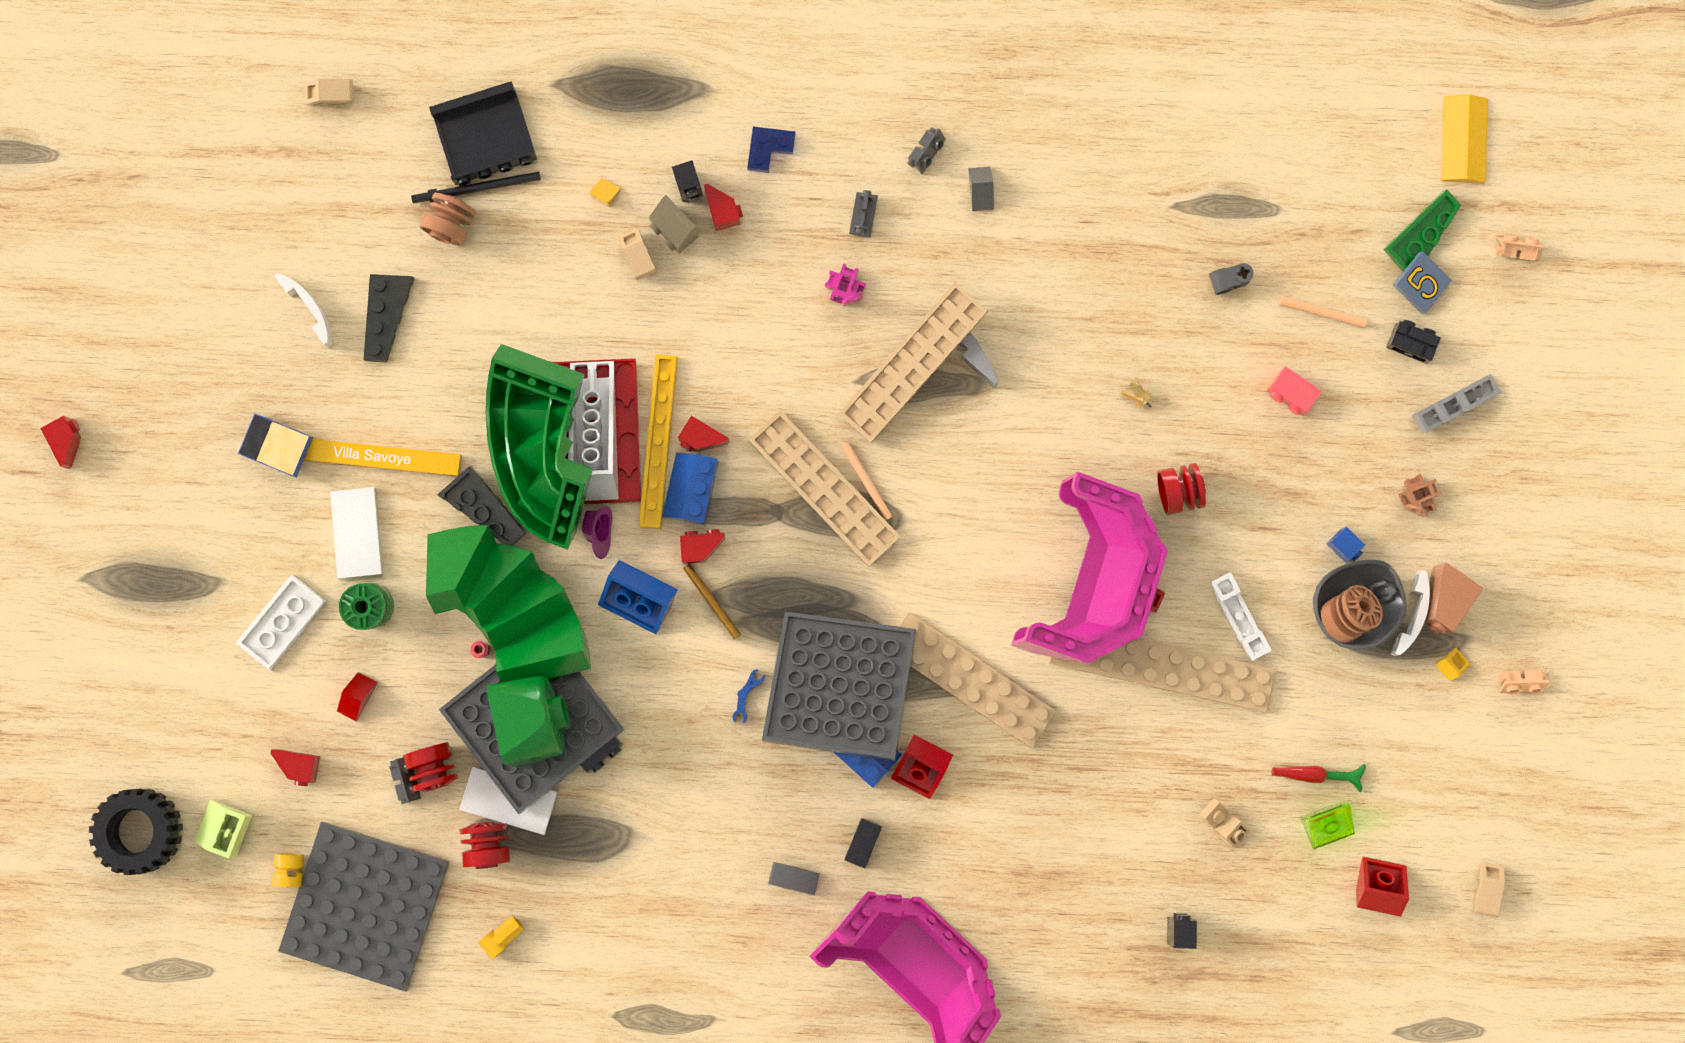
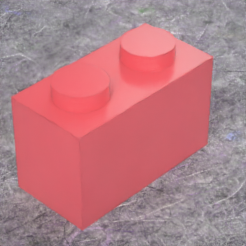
[1267,366,1322,416]

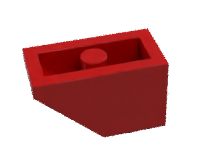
[704,184,743,231]
[677,415,730,452]
[40,416,81,469]
[270,749,320,786]

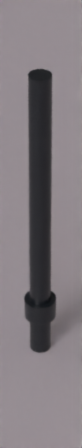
[411,171,541,204]

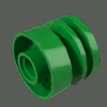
[339,583,394,630]

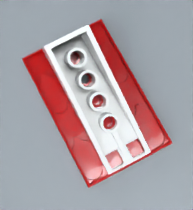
[553,358,641,504]

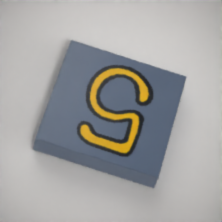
[1393,252,1452,314]

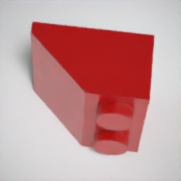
[891,734,953,799]
[1356,857,1409,917]

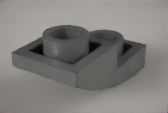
[768,862,820,895]

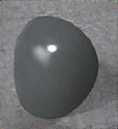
[1313,560,1407,650]

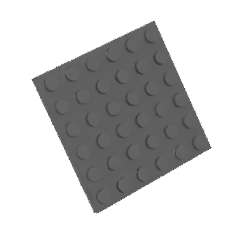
[762,611,916,761]
[439,664,625,814]
[278,822,449,992]

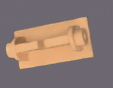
[1496,234,1545,261]
[1499,670,1550,695]

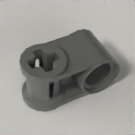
[1209,263,1254,295]

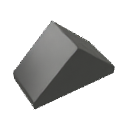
[968,166,994,211]

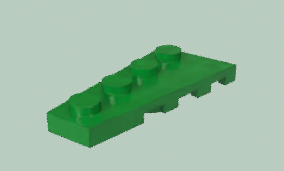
[1383,189,1461,271]

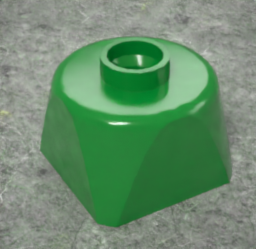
[487,676,570,768]

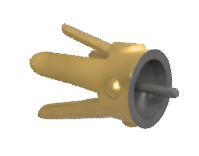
[1121,377,1152,409]

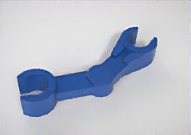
[732,669,765,723]

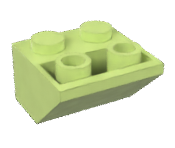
[194,800,253,859]

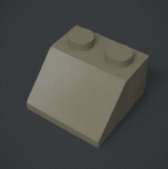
[649,195,699,254]

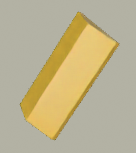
[1441,94,1488,184]

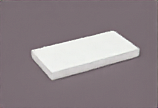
[330,487,383,579]
[236,574,327,671]
[459,767,558,835]

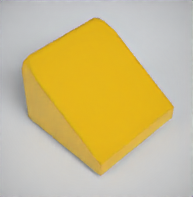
[590,178,620,207]
[1436,647,1470,681]

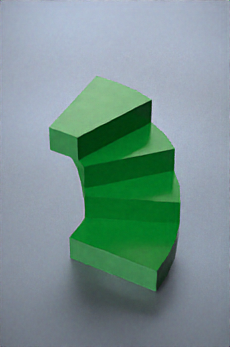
[485,344,593,550]
[426,525,591,683]

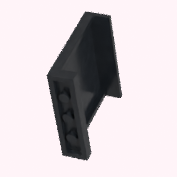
[429,81,537,186]

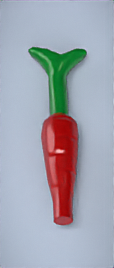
[1271,764,1366,792]

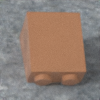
[1425,562,1484,635]

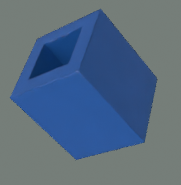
[1326,526,1365,562]

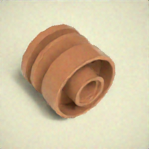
[419,192,476,246]
[1321,585,1383,643]

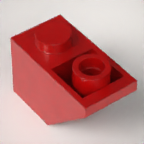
[680,529,725,564]

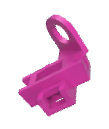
[825,263,866,307]

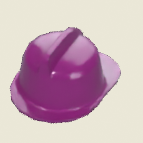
[582,506,613,559]

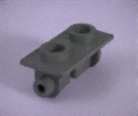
[907,127,946,174]
[849,190,878,238]
[389,758,421,804]

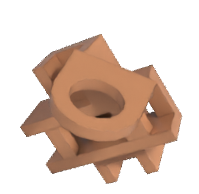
[1398,474,1442,517]

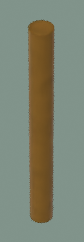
[683,563,741,639]

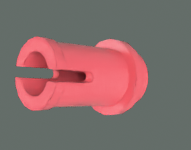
[470,641,490,658]

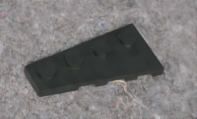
[363,274,415,362]
[437,466,527,546]

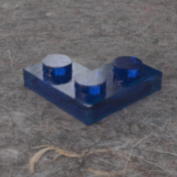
[747,126,796,173]

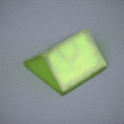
[1300,801,1355,850]

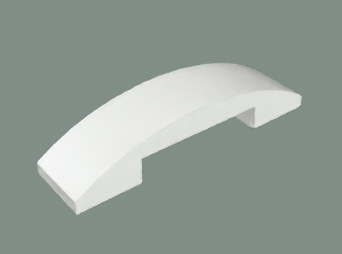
[274,273,333,348]
[1390,570,1430,656]
[1210,572,1272,661]

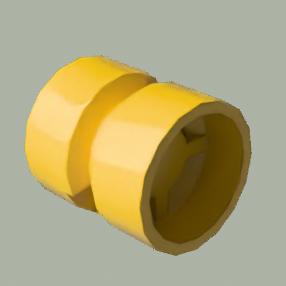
[272,853,304,887]

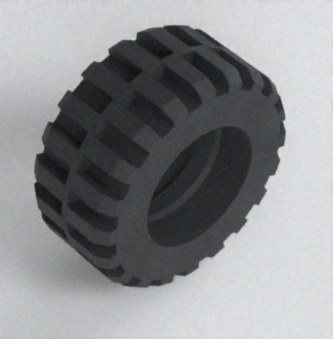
[88,788,183,875]

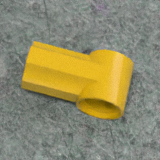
[478,915,525,960]

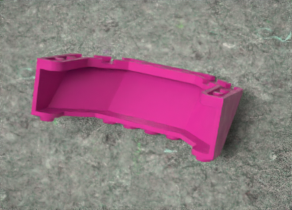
[1011,472,1168,664]
[809,891,1001,1043]

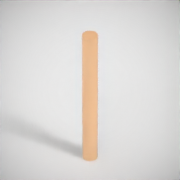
[1280,296,1367,327]
[841,442,893,520]

